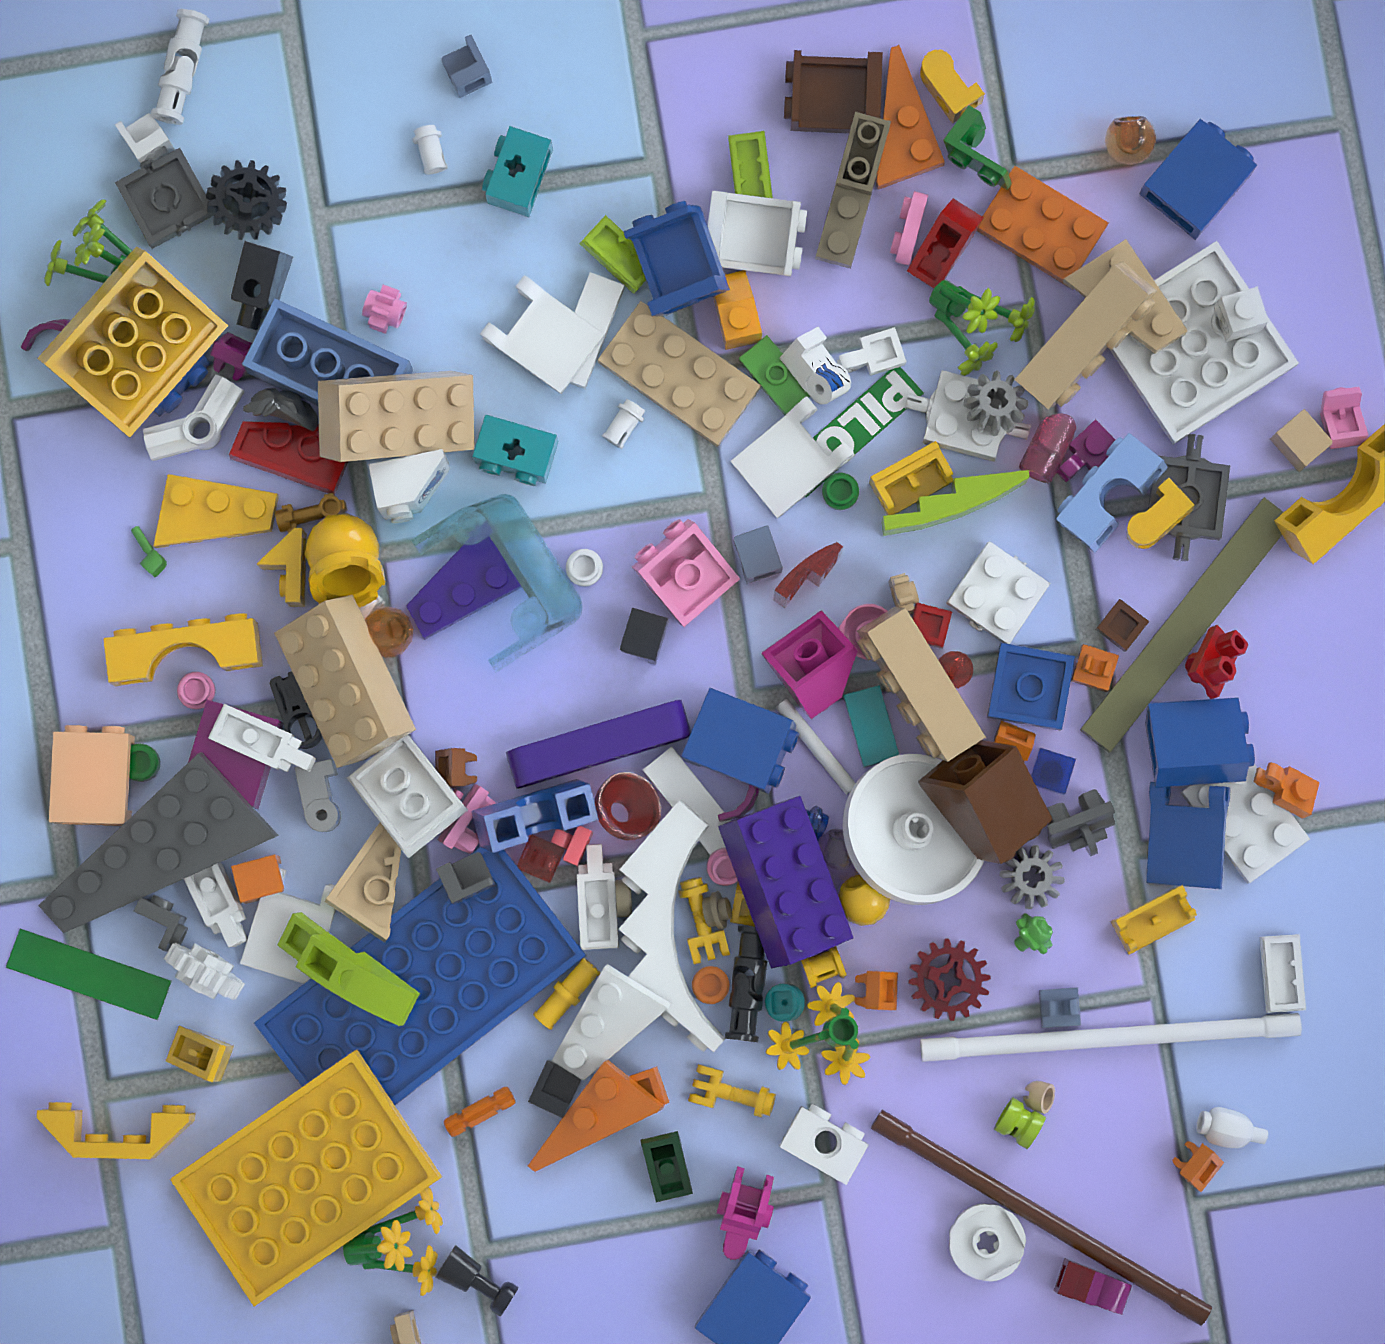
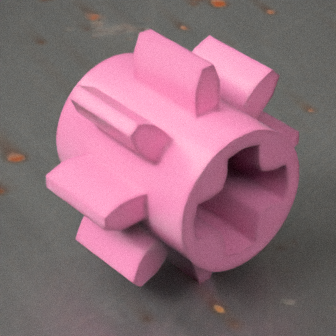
[362,284,407,334]

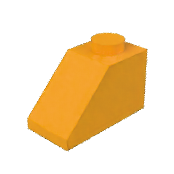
[713,270,762,350]

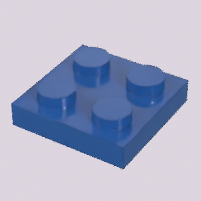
[987,643,1075,731]

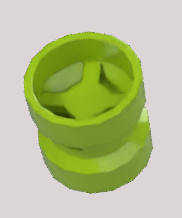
[994,1097,1046,1149]

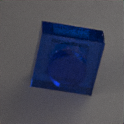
[1031,748,1076,796]

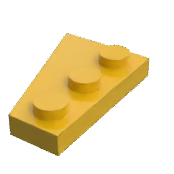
[153,474,279,548]

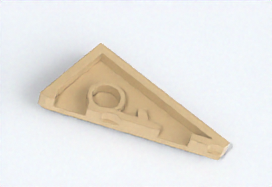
[325,822,401,943]

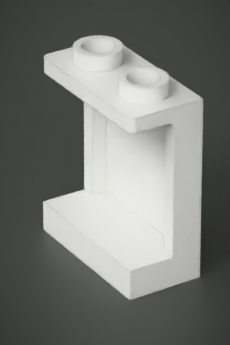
[708,191,807,276]

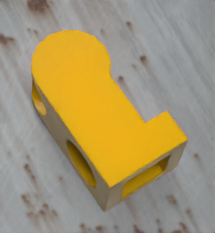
[920,49,985,124]
[1126,478,1194,549]

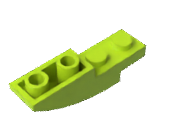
[277,912,420,1026]

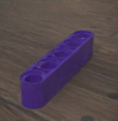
[506,700,691,789]

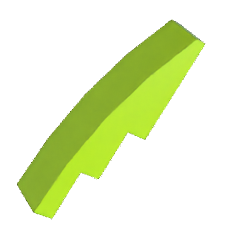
[881,470,1029,536]

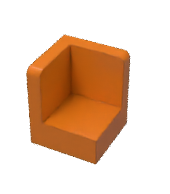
[231,854,285,904]

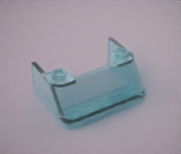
[411,494,583,673]

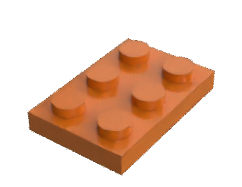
[977,166,1109,287]

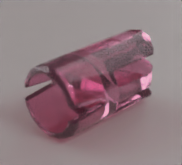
[1019,413,1076,483]

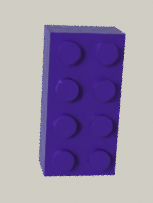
[718,796,854,969]

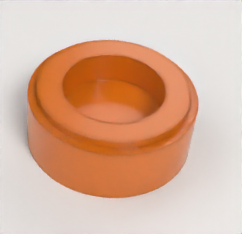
[692,966,730,1004]

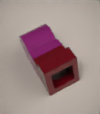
[1054,1258,1132,1315]

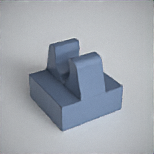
[1039,987,1081,1028]

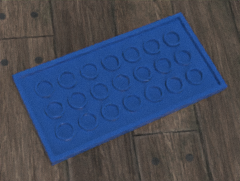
[254,847,587,1105]

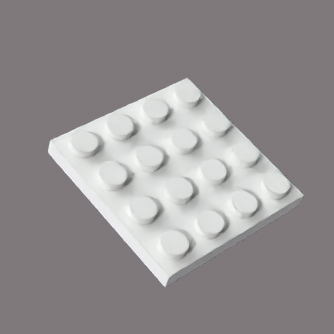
[1109,241,1299,445]

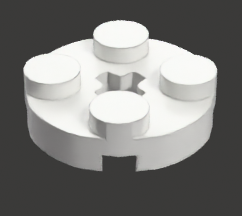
[949,1203,1026,1282]

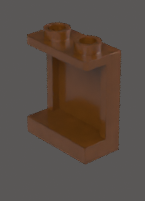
[784,50,883,133]

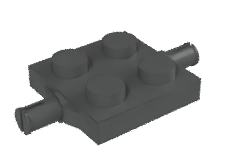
[1148,434,1230,561]

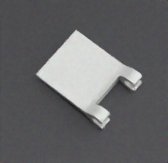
[480,275,605,394]
[730,396,855,519]
[240,868,336,984]

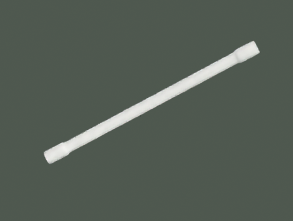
[920,1013,1302,1062]

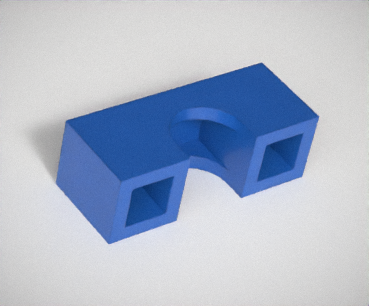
[471,779,599,853]

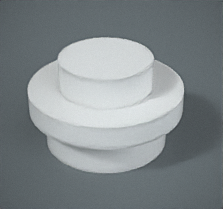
[566,549,603,587]

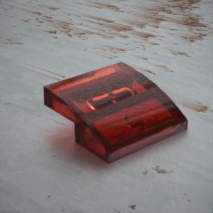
[773,542,843,608]

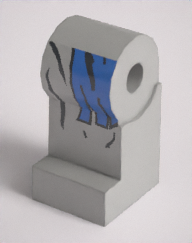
[294,759,341,832]

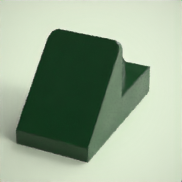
[640,1131,693,1203]

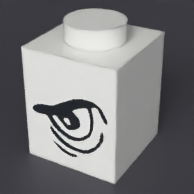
[1215,286,1269,342]

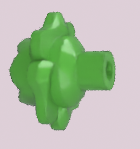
[1014,913,1053,954]

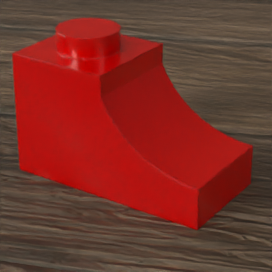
[907,198,984,288]

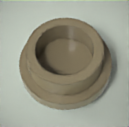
[702,891,732,929]

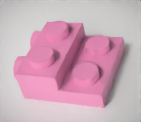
[632,519,740,627]

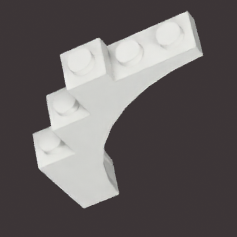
[619,800,725,1052]

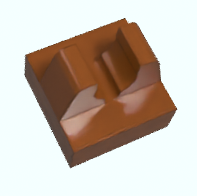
[435,748,477,788]

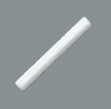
[776,699,856,795]

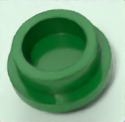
[822,473,859,510]

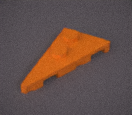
[876,45,945,190]
[528,1060,665,1172]

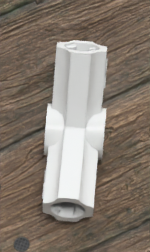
[143,374,244,461]

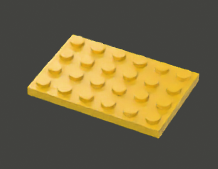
[170,1050,442,1306]

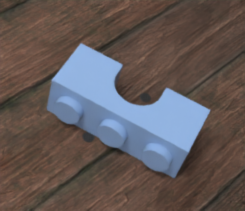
[1056,433,1168,553]

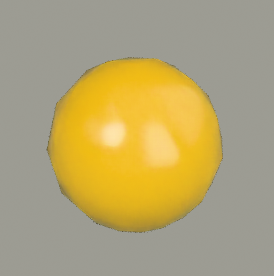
[838,874,891,926]

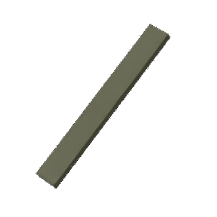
[1080,497,1283,753]

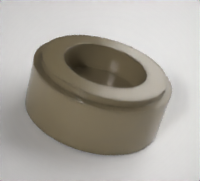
[615,880,632,918]

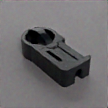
[270,671,323,749]

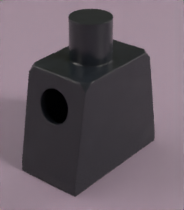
[231,241,293,331]

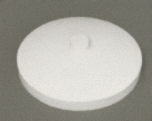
[843,754,984,905]

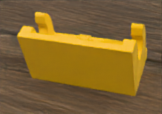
[869,441,954,515]
[1110,885,1197,955]

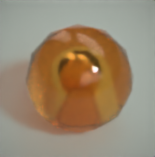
[1105,116,1157,165]
[365,607,413,658]

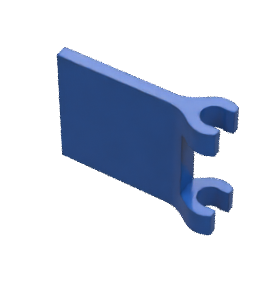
[1146,782,1231,889]

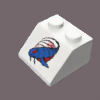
[368,449,450,523]

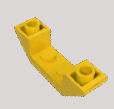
[37,1102,196,1159]

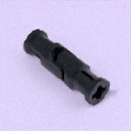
[725,925,768,1042]

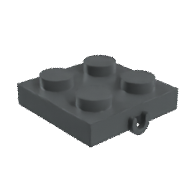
[115,148,216,249]

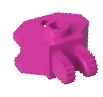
[716,1166,774,1261]

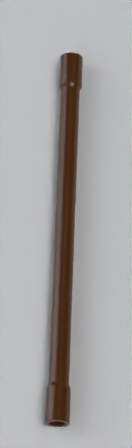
[871,1109,1212,1326]

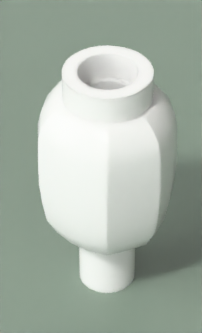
[1197,1107,1268,1148]

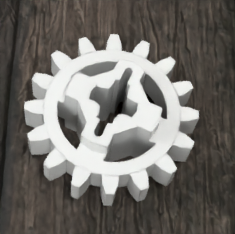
[164,943,245,1000]

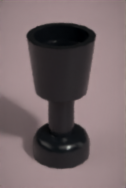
[435,1245,519,1317]

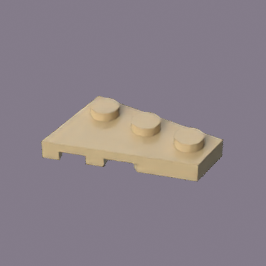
[1063,239,1188,354]

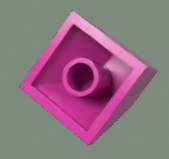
[761,610,858,719]

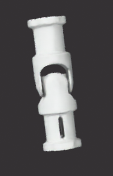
[150,9,210,125]

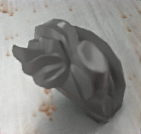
[243,388,319,431]

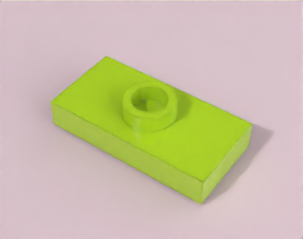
[728,131,773,198]
[579,215,646,294]

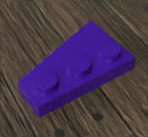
[406,520,523,640]

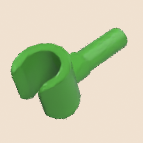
[131,526,167,577]

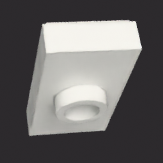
[1259,934,1306,1013]

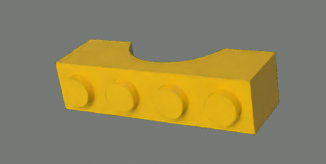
[1274,424,1385,564]
[103,613,263,686]

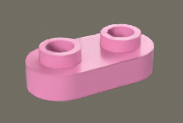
[890,191,928,266]

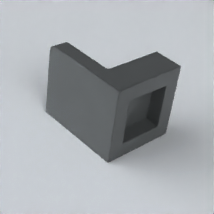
[436,852,496,905]

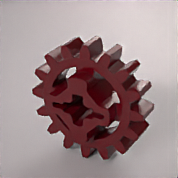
[907,938,991,1021]

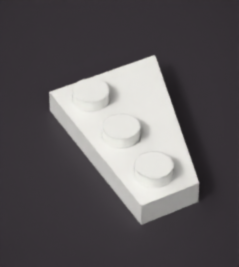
[552,964,672,1081]

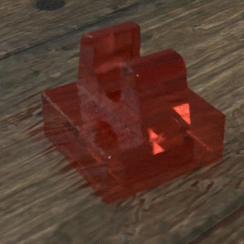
[517,834,566,884]

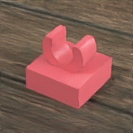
[551,826,593,867]

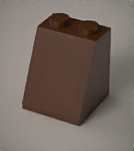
[918,740,1053,864]

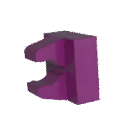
[210,332,252,381]

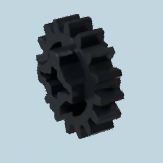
[206,160,287,240]

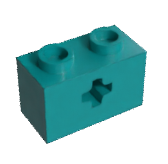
[482,126,553,217]
[472,414,559,486]

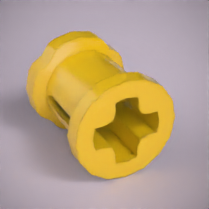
[801,946,847,988]

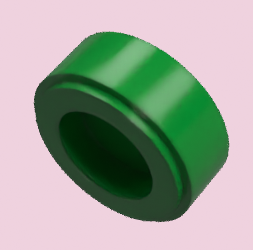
[129,744,160,782]

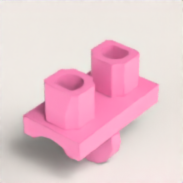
[437,783,496,854]

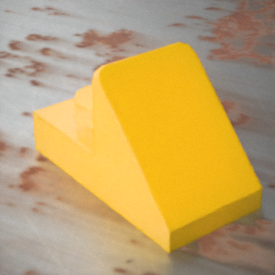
[257,528,307,607]

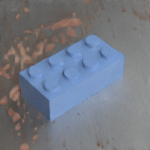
[242,298,413,406]

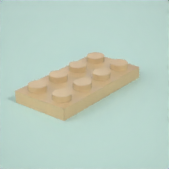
[598,301,761,447]

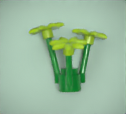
[44,199,132,286]
[929,280,1035,376]

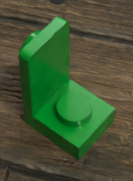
[943,106,1012,190]

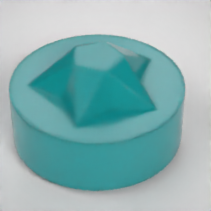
[765,984,805,1022]

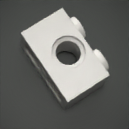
[779,1104,869,1185]

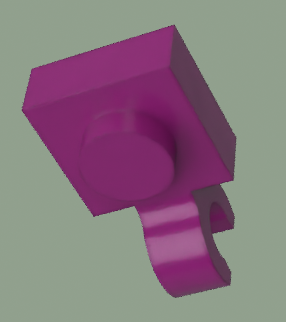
[1056,419,1115,483]

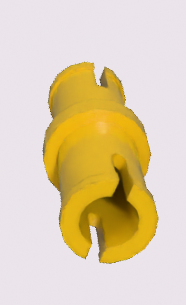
[533,958,601,1030]

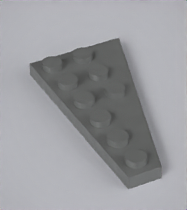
[38,752,279,933]

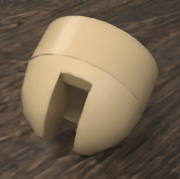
[1023,1081,1055,1114]

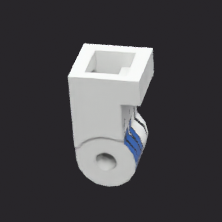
[780,327,851,404]

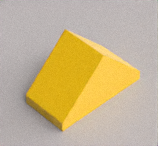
[166,1026,234,1082]

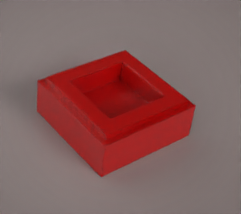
[912,603,952,649]

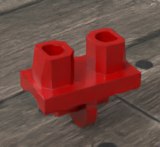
[1185,625,1248,699]

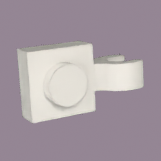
[837,327,907,376]

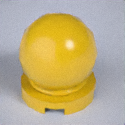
[305,513,385,607]

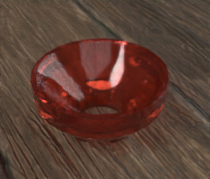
[595,772,662,840]

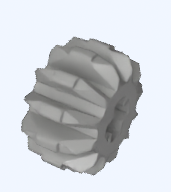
[963,371,1028,436]
[999,845,1065,910]

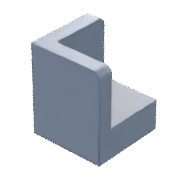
[441,34,492,98]
[734,525,783,584]

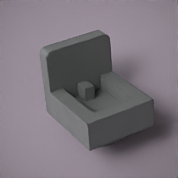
[134,894,188,952]

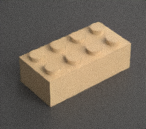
[1014,261,1157,409]
[318,371,474,462]
[274,595,416,768]
[857,607,986,762]

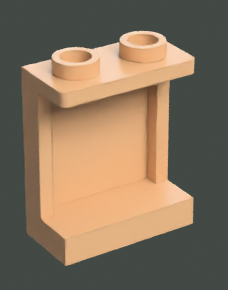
[49,725,135,826]

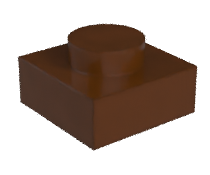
[1095,599,1149,652]

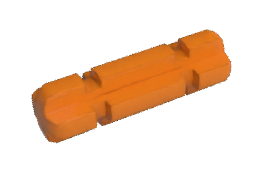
[444,1087,516,1137]

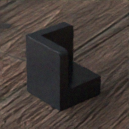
[620,608,669,665]
[528,1060,581,1118]

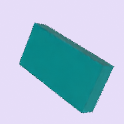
[843,685,899,768]

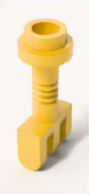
[678,877,730,965]
[688,1064,776,1118]

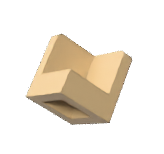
[1270,409,1333,472]

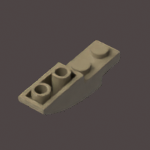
[815,112,891,269]

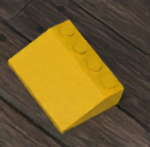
[37,246,228,438]

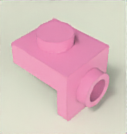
[1320,387,1368,449]

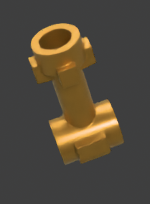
[275,493,348,533]

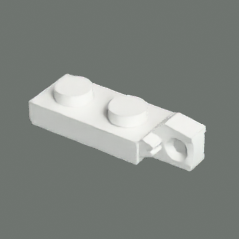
[208,704,316,772]
[577,844,619,950]
[184,862,248,948]

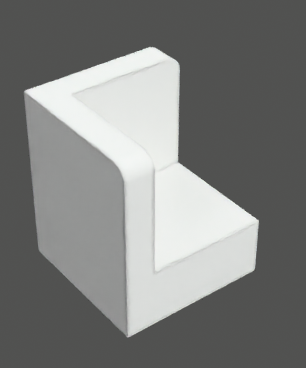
[115,113,175,168]

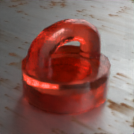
[938,651,973,689]

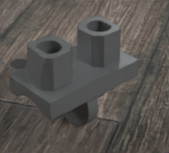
[1047,789,1115,856]

